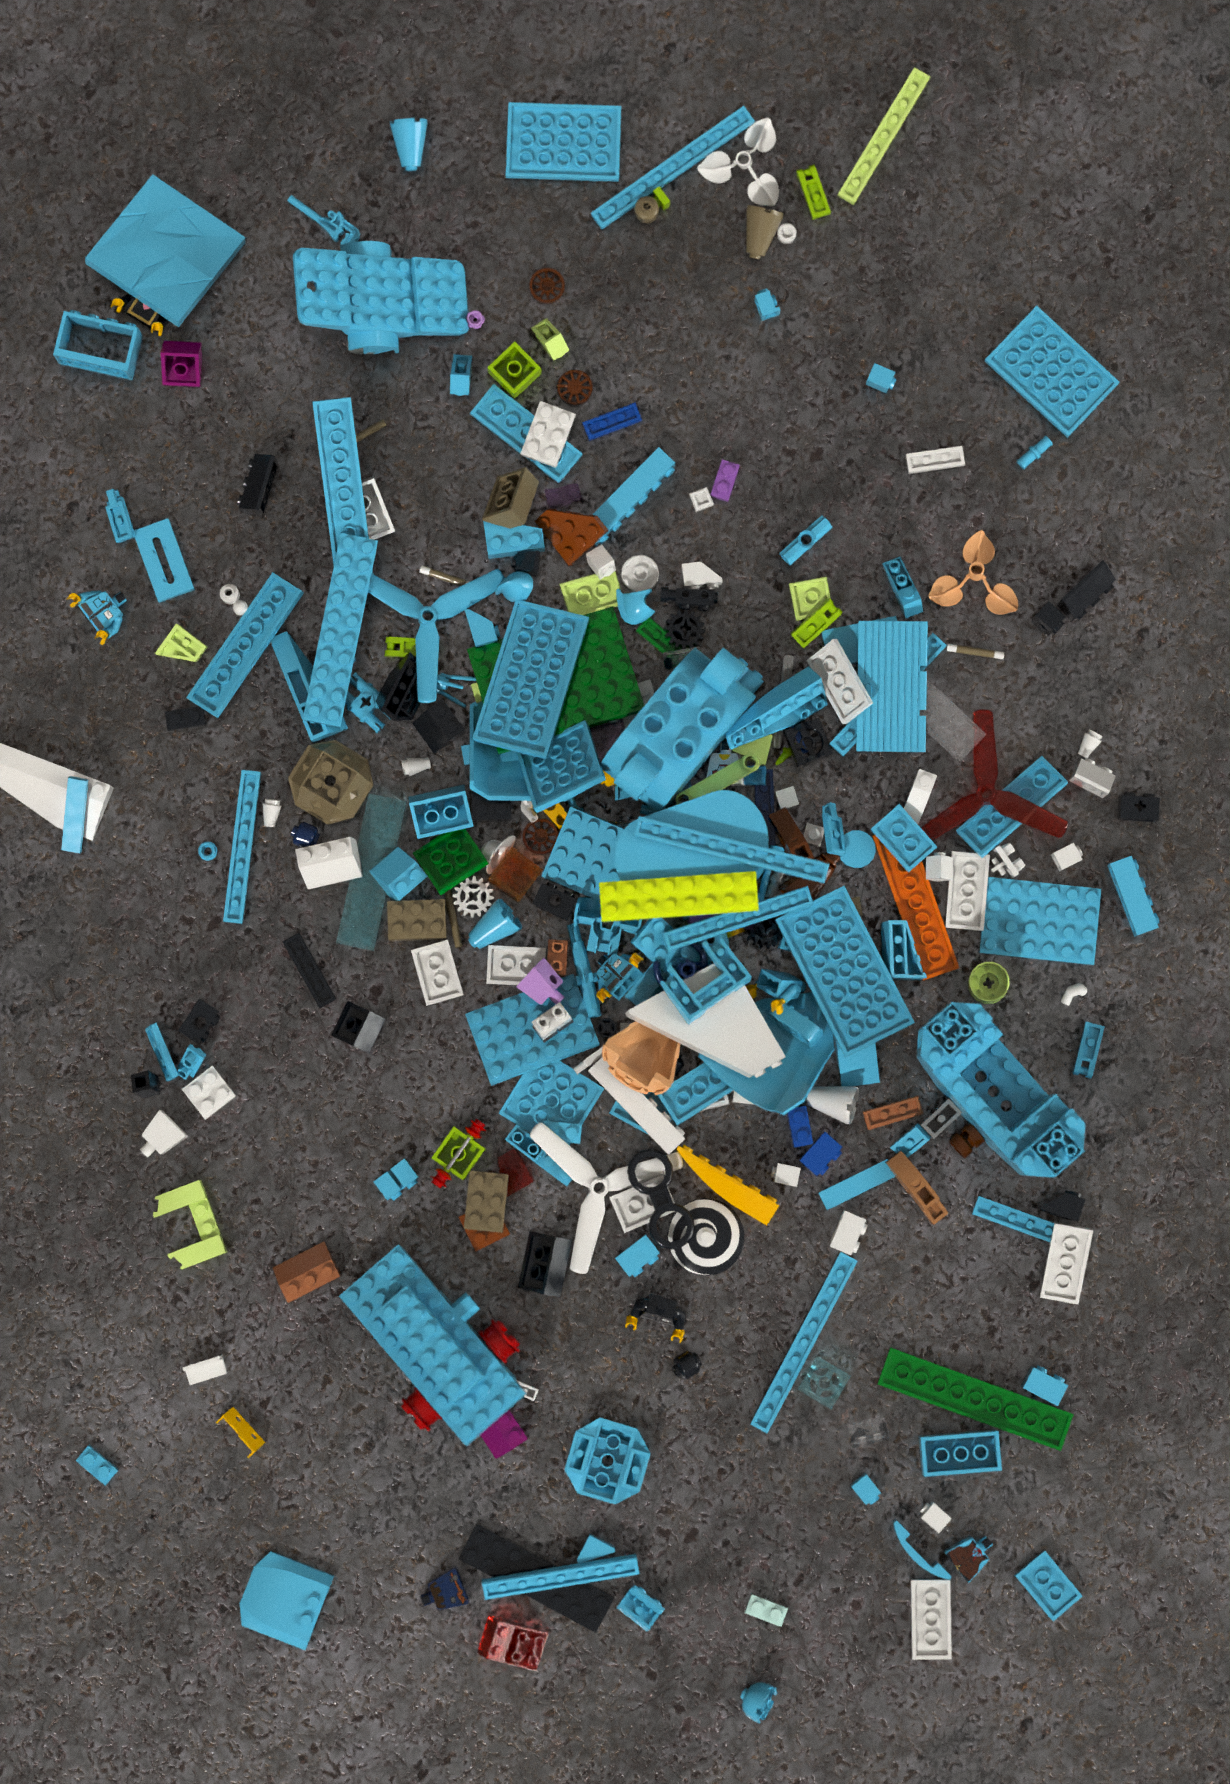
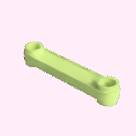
[676,754,760,805]

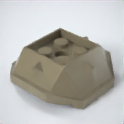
[288,740,374,825]

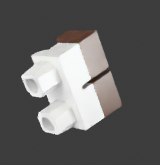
[532,1002,573,1043]

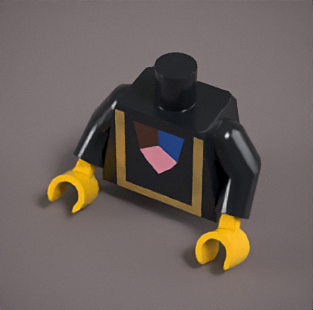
[111,294,169,336]

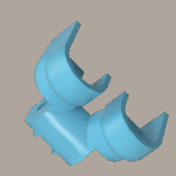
[573,897,642,956]

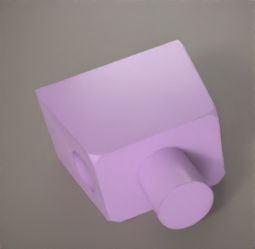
[516,958,565,1004]

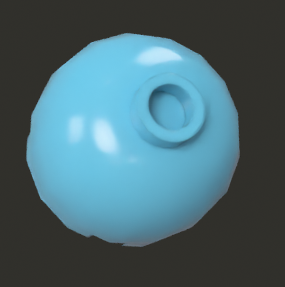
[741,1682,777,1723]

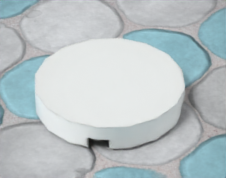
[621,555,659,592]

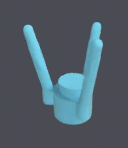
[437,673,476,708]

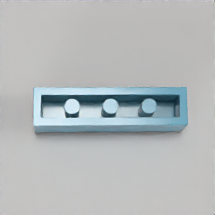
[1107,856,1160,937]

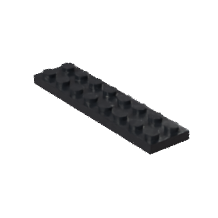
[458,1524,614,1633]

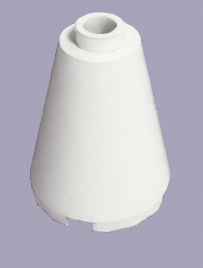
[805,1086,859,1124]

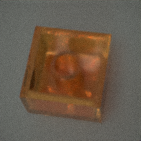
[487,847,543,903]

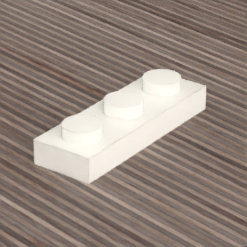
[905,446,965,474]

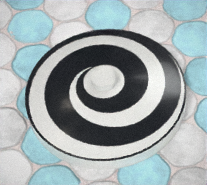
[667,1198,744,1276]

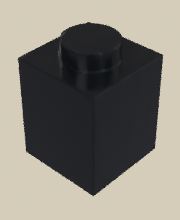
[131,1070,160,1098]

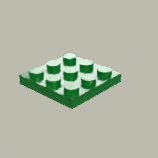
[413,829,489,895]

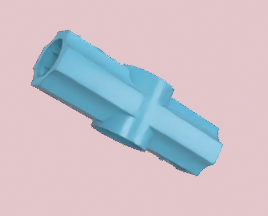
[779,515,833,565]

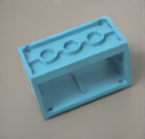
[53,310,143,380]

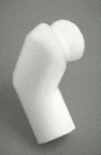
[1060,983,1087,1006]

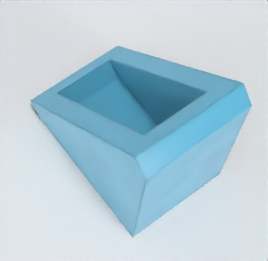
[577,1533,615,1563]

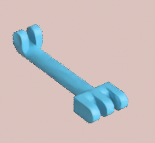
[758,845,784,902]

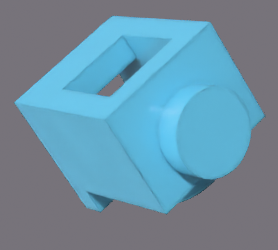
[754,289,780,321]

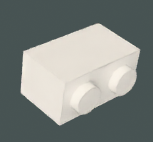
[829,1210,868,1255]

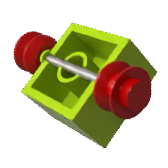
[430,1119,486,1189]

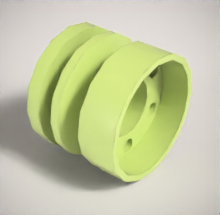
[968,962,1009,1004]

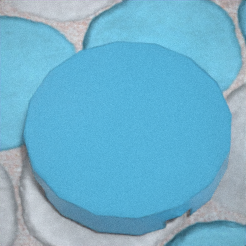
[839,830,876,868]

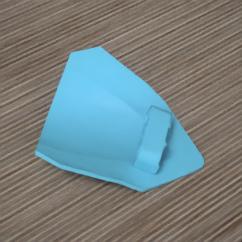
[698,992,834,1115]

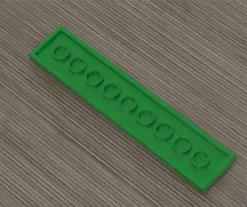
[877,1347,1074,1451]

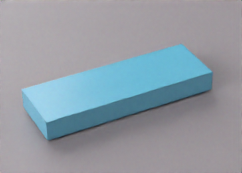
[145,1023,179,1082]

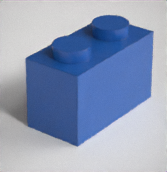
[787,1106,813,1148]
[799,1132,842,1176]

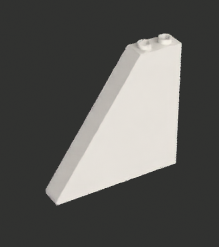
[625,963,786,1078]

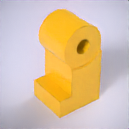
[543,803,567,829]

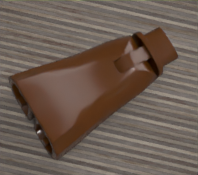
[778,852,841,901]

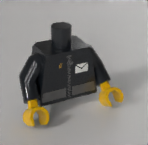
[625,1294,686,1343]

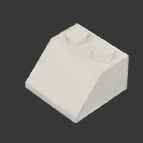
[1069,758,1116,798]

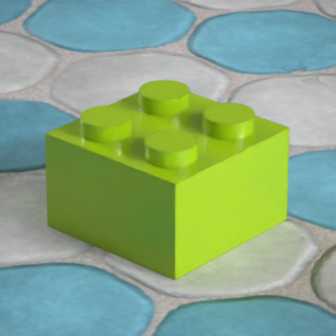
[487,342,542,399]

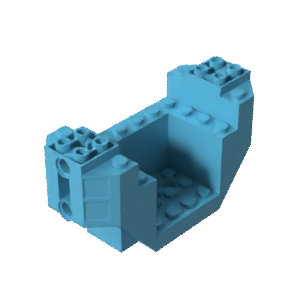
[916,1002,1085,1177]

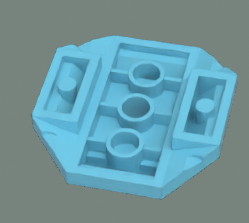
[564,1417,651,1504]

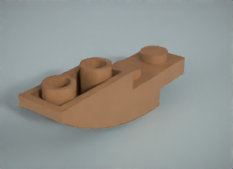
[885,1151,948,1225]

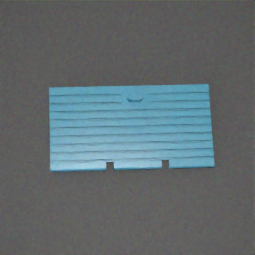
[856,621,928,752]

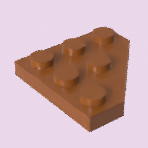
[534,509,609,566]

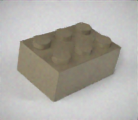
[387,899,447,941]
[464,1171,509,1233]

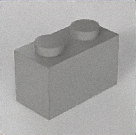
[919,1098,962,1139]

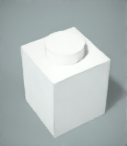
[586,545,616,580]
[1051,843,1083,872]
[926,852,953,882]
[771,1163,801,1187]
[920,1502,952,1533]

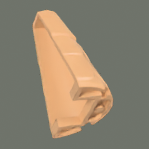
[602,1021,680,1095]

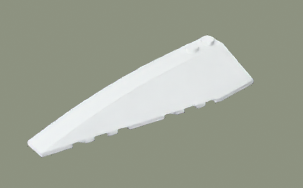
[0,743,114,841]

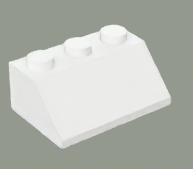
[295,837,363,889]

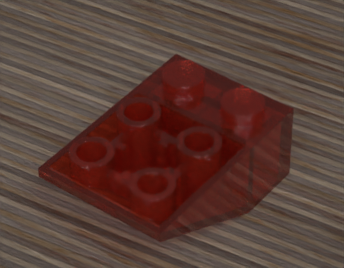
[477,1615,549,1671]

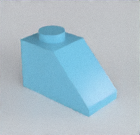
[450,354,472,396]
[465,609,500,648]

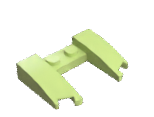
[153,1180,227,1270]

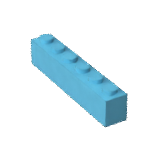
[592,447,675,547]

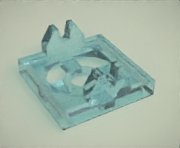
[798,1356,851,1409]

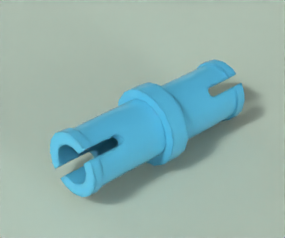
[1016,436,1053,469]

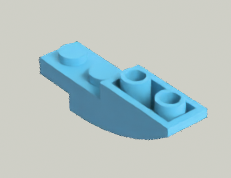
[505,1124,573,1186]

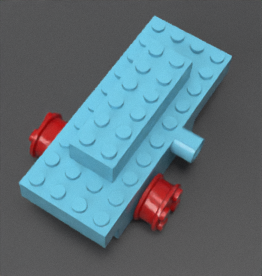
[339,1244,527,1446]

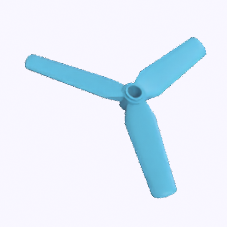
[368,569,505,703]

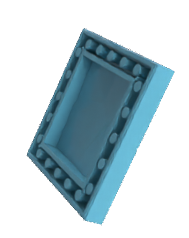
[85,175,245,327]

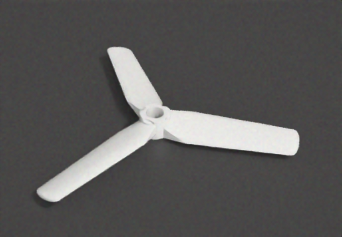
[530,1122,683,1274]

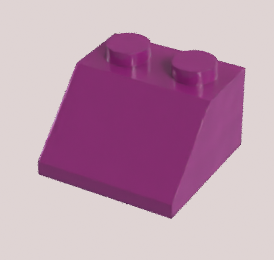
[160,340,202,387]
[480,1409,528,1459]

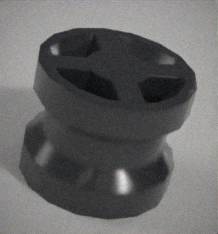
[597,1018,616,1038]

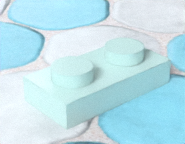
[745,1593,788,1627]

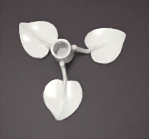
[697,118,779,206]

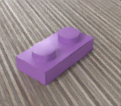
[710,460,740,502]

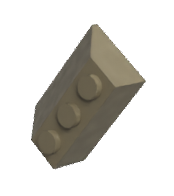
[482,467,539,529]

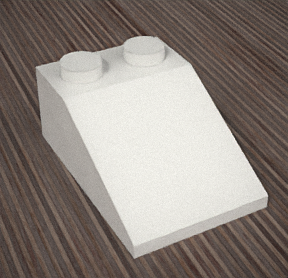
[362,476,395,540]

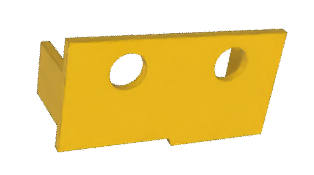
[216,1407,266,1458]

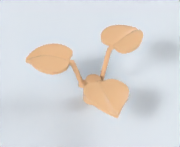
[928,530,1018,615]

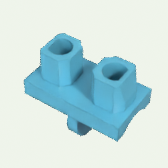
[177,1044,206,1080]

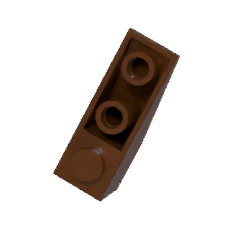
[768,807,814,859]

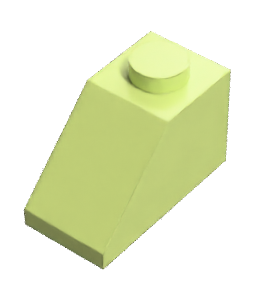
[531,318,570,360]

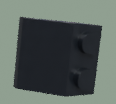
[412,699,465,754]
[331,1001,386,1053]

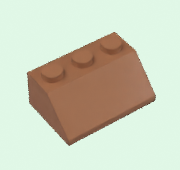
[273,1241,342,1303]

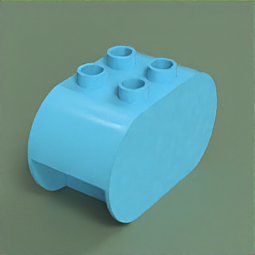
[615,790,769,921]

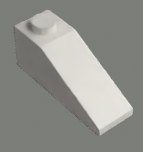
[904,769,937,824]

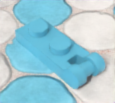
[1072,1022,1105,1079]

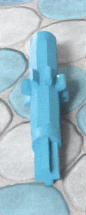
[567,923,602,1019]

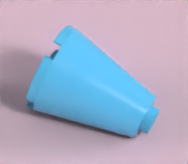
[390,118,428,171]
[468,899,522,949]

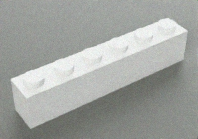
[588,1057,685,1155]

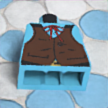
[943,1536,993,1583]

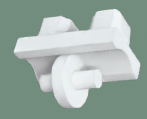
[991,843,1025,878]

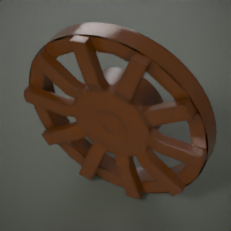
[529,268,565,304]
[557,370,593,405]
[522,819,558,855]

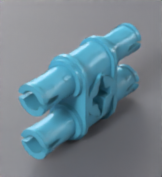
[345,672,390,733]

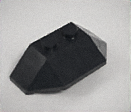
[376,653,421,721]

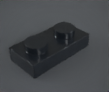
[165,706,206,731]

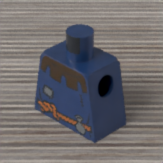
[420,1566,469,1610]

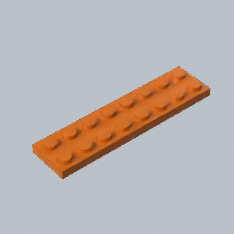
[872,835,959,981]

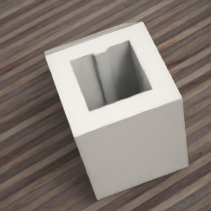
[681,562,722,590]

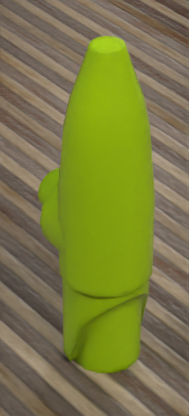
[775,743,796,766]

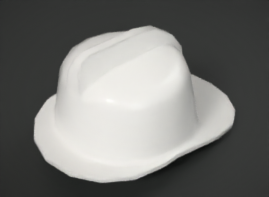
[480,835,516,874]

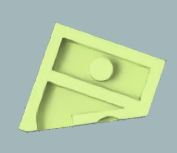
[155,624,208,662]

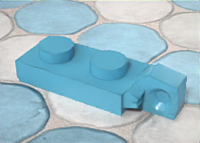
[105,489,136,543]
[822,802,846,856]

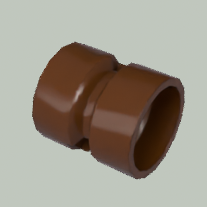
[948,1123,985,1159]

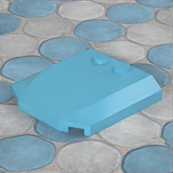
[240,1551,334,1650]

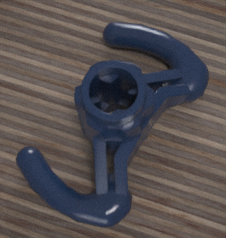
[653,942,708,987]

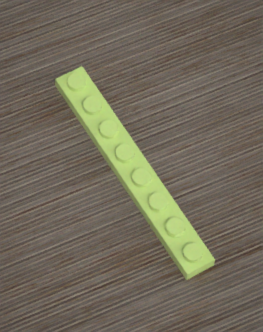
[838,67,930,205]

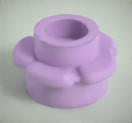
[466,310,485,329]

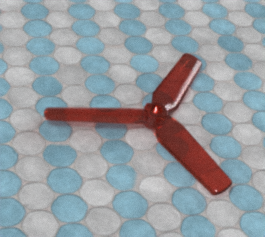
[921,709,1068,840]

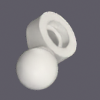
[220,584,248,615]

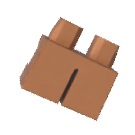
[547,939,568,977]

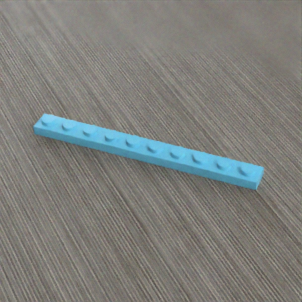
[591,106,755,230]
[634,816,829,884]
[750,1252,858,1433]

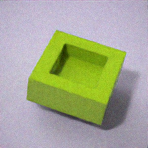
[653,187,670,210]

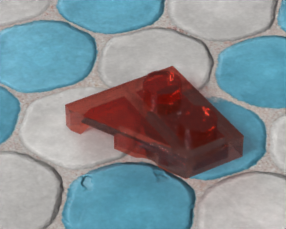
[498,1148,535,1197]

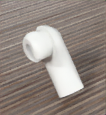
[521,801,538,823]

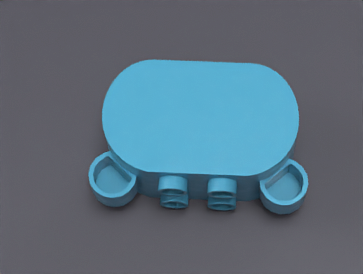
[601,648,756,812]

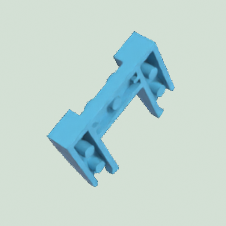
[660,939,752,1025]

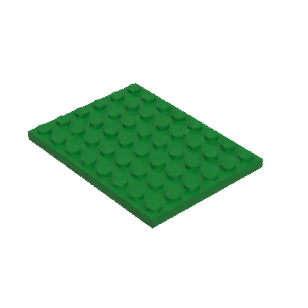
[467,607,644,755]

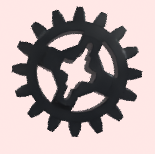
[664,609,706,652]
[743,916,783,949]

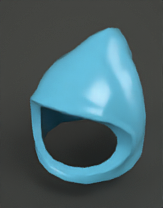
[495,571,533,602]
[616,588,655,625]

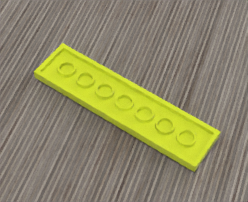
[599,871,759,922]

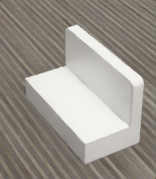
[182,1355,228,1385]

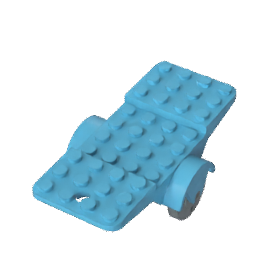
[293,241,469,354]

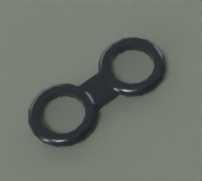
[627,1149,695,1250]

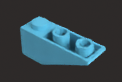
[883,557,923,618]

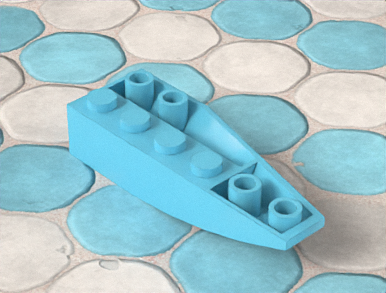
[271,631,348,743]
[725,666,828,750]

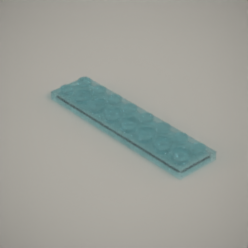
[336,793,407,951]

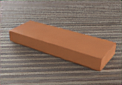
[862,1096,923,1130]

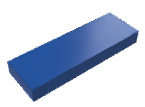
[582,403,642,441]

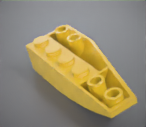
[676,1144,779,1225]

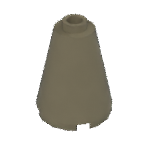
[746,205,784,260]

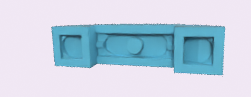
[892,1519,952,1580]

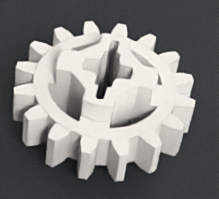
[452,876,494,918]

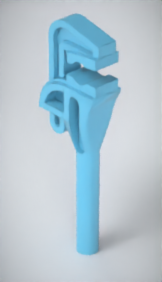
[288,195,360,245]

